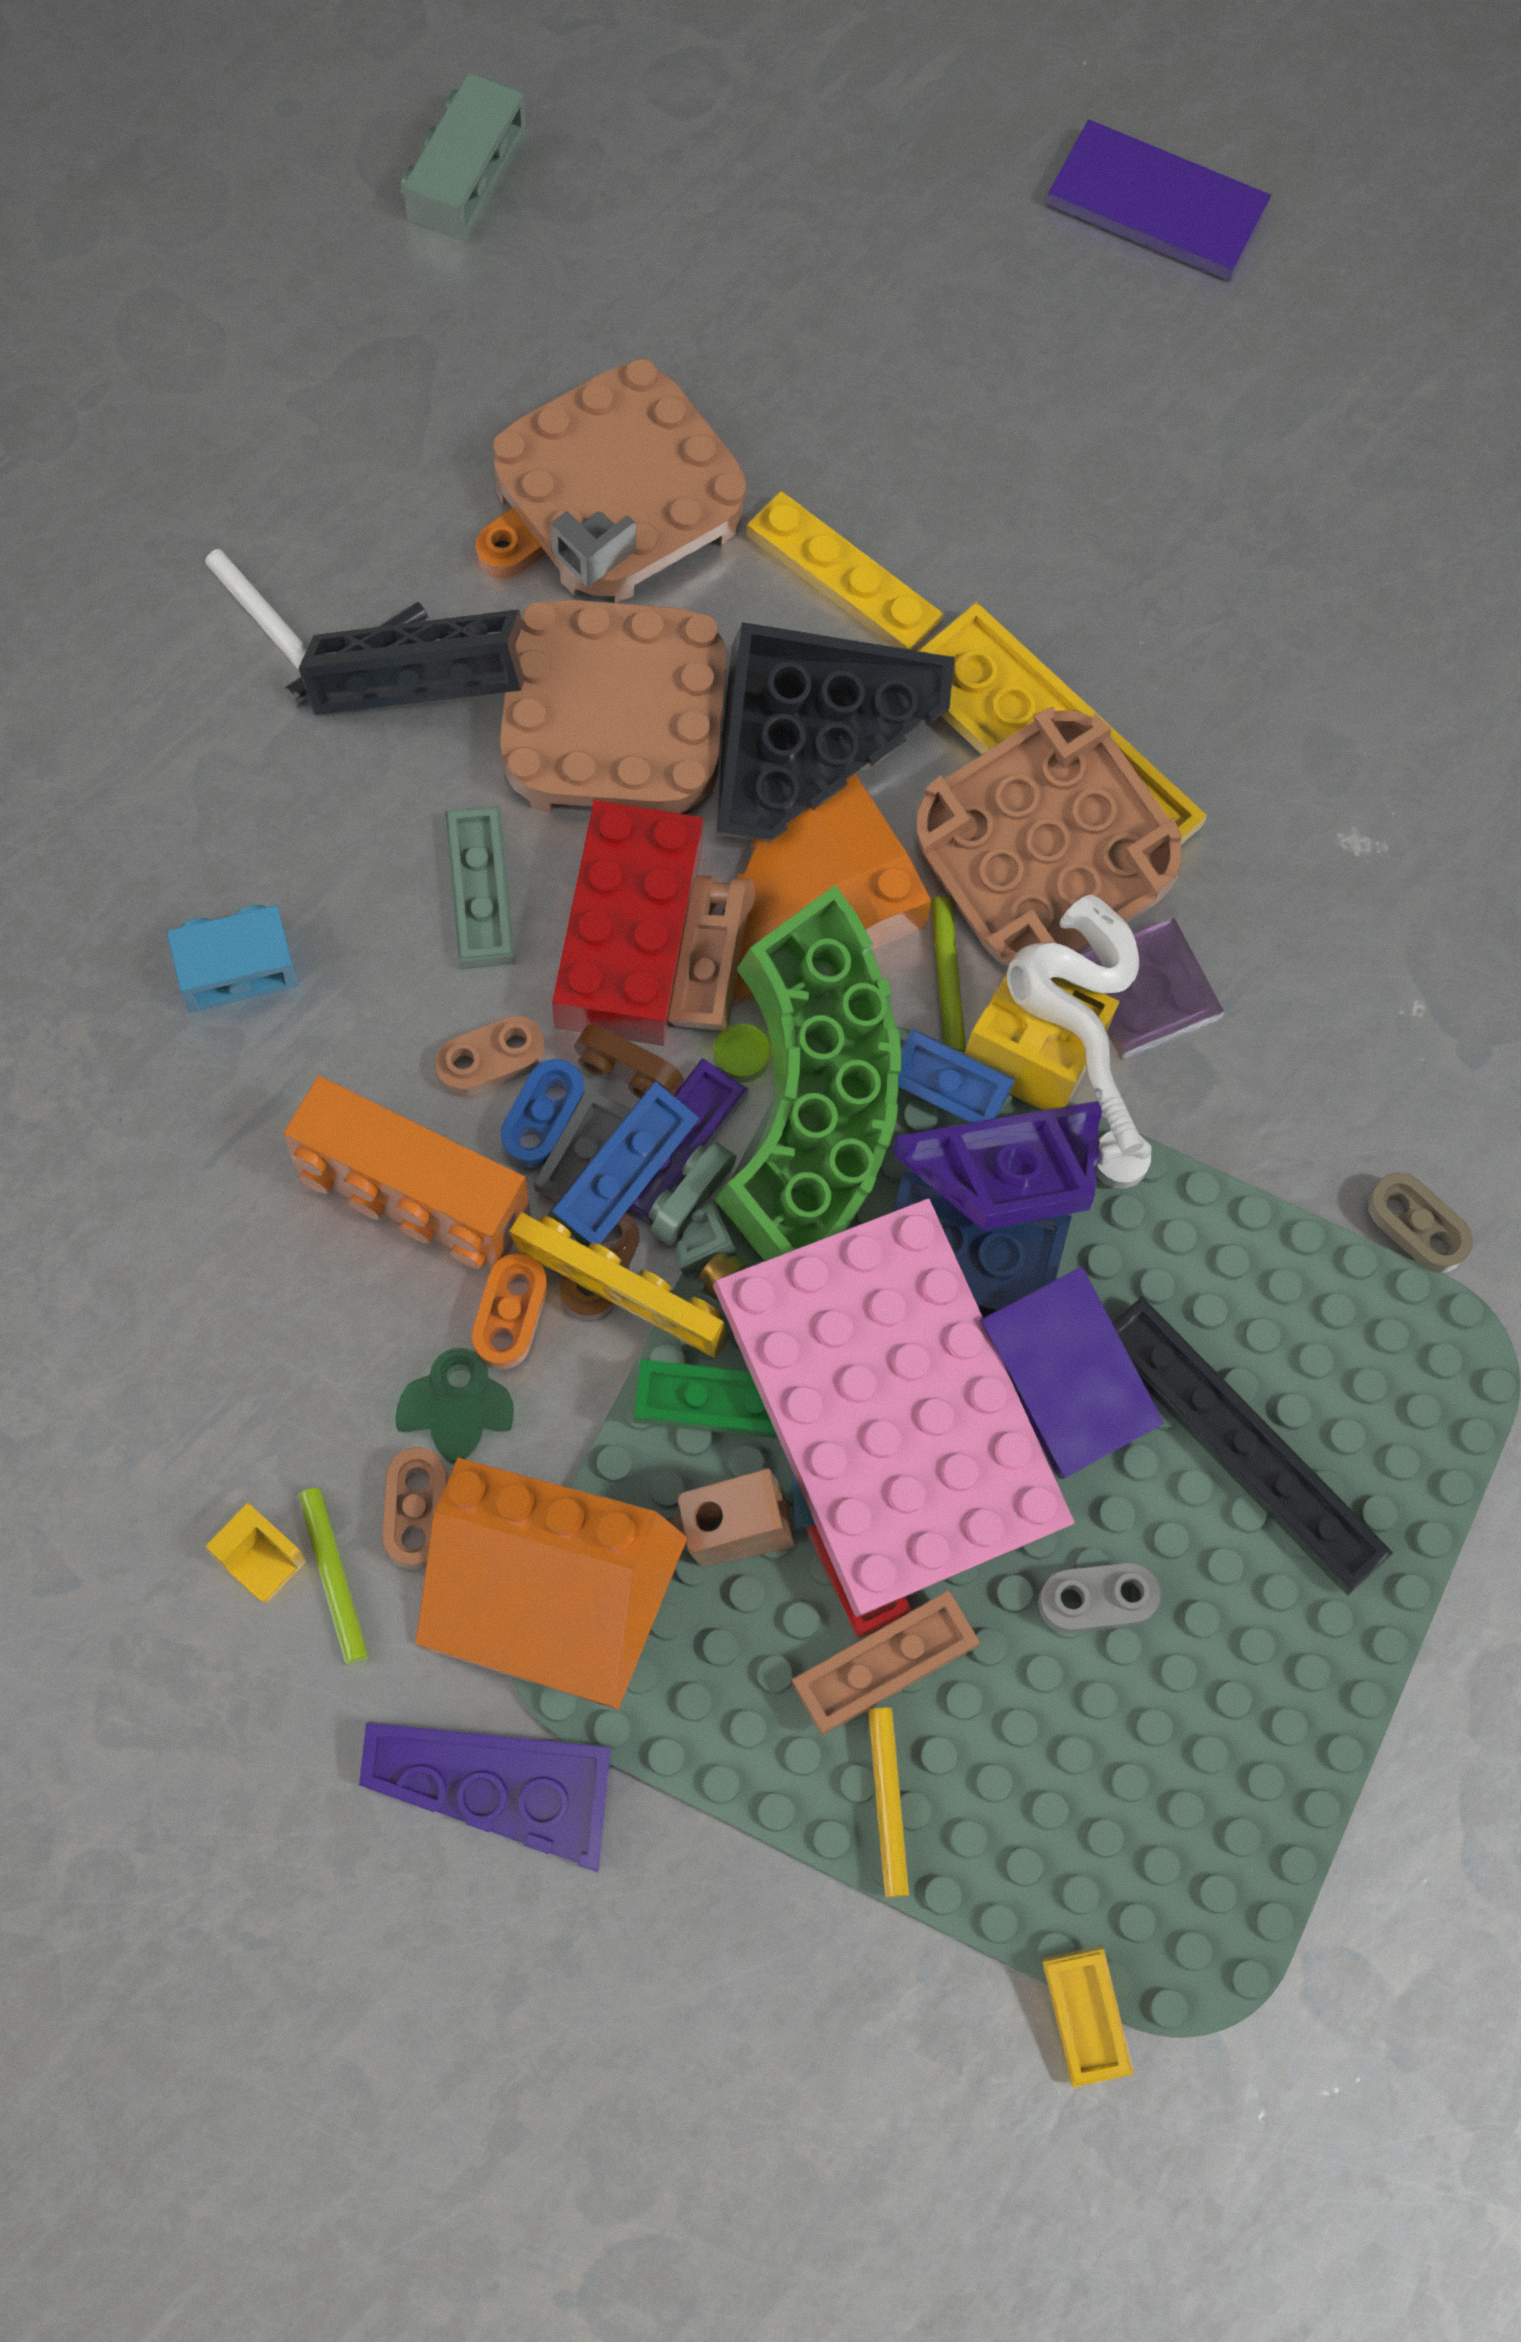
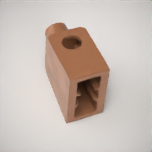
[665,1469,797,1566]

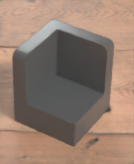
[551,511,636,588]

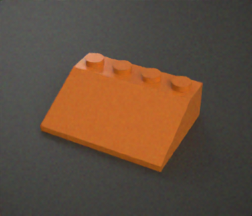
[415,1458,687,1710]

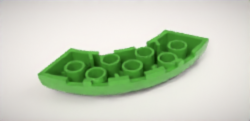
[714,884,901,1261]

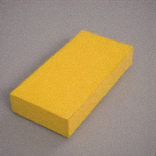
[1042,1945,1134,2088]

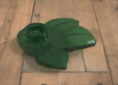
[395,1348,514,1465]

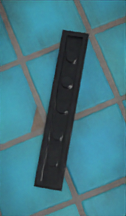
[1112,1296,1393,1596]

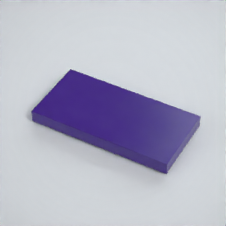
[1046,119,1271,281]

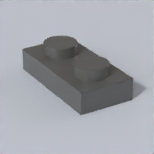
[534,1088,631,1202]

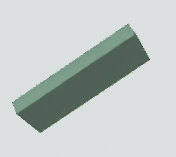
[445,806,516,969]

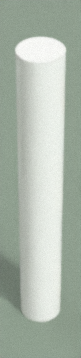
[205,549,307,670]

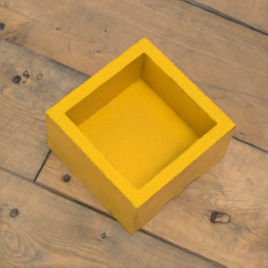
[965,970,1120,1110]

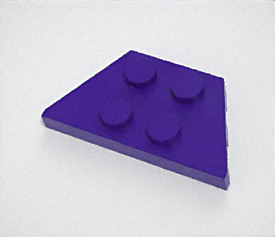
[893,1101,1102,1230]

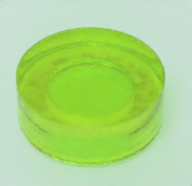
[714,1024,770,1083]

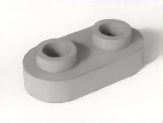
[1038,1563,1161,1634]

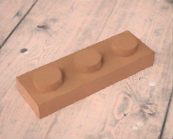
[791,1591,980,1737]

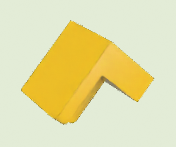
[205,1502,307,1603]

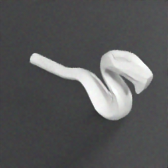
[1007,895,1144,1155]

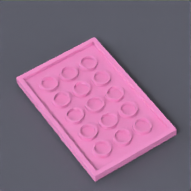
[713,1199,1075,1617]

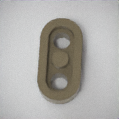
[1368,1172,1473,1273]

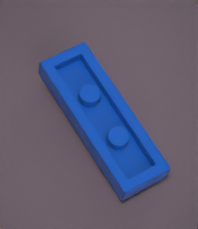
[547,1081,699,1248]

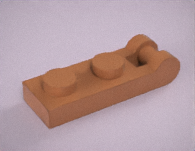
[668,875,755,1031]

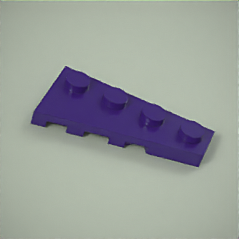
[359,1721,612,1873]

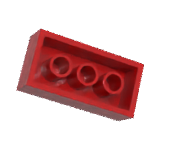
[552,800,703,1046]

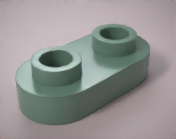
[648,1142,737,1246]

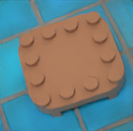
[493,359,746,603]
[500,600,726,814]
[916,706,1182,967]

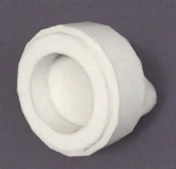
[1095,1131,1152,1189]

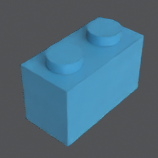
[166,905,299,1013]

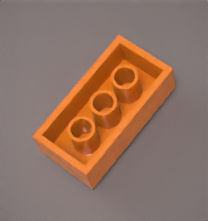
[283,1075,531,1270]

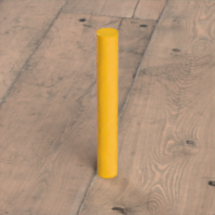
[868,1707,909,1898]

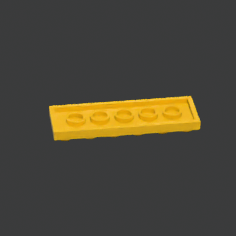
[919,602,1207,845]

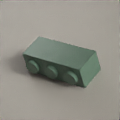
[400,72,526,240]

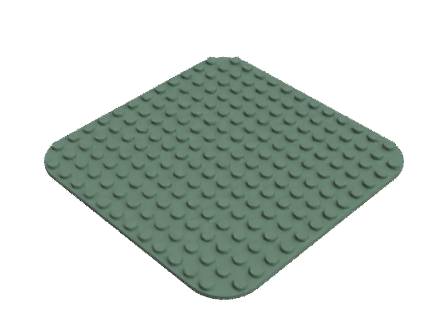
[513,1027,1520,2038]

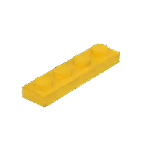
[746,491,943,651]
[509,1212,728,1359]

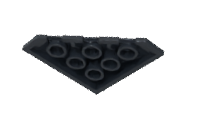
[716,622,955,843]

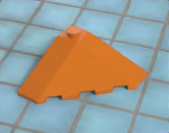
[723,774,931,1006]

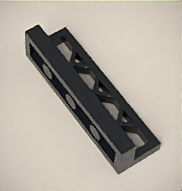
[298,609,525,715]

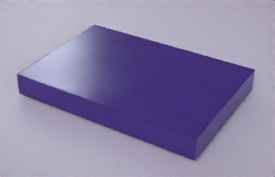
[979,1266,1164,1479]

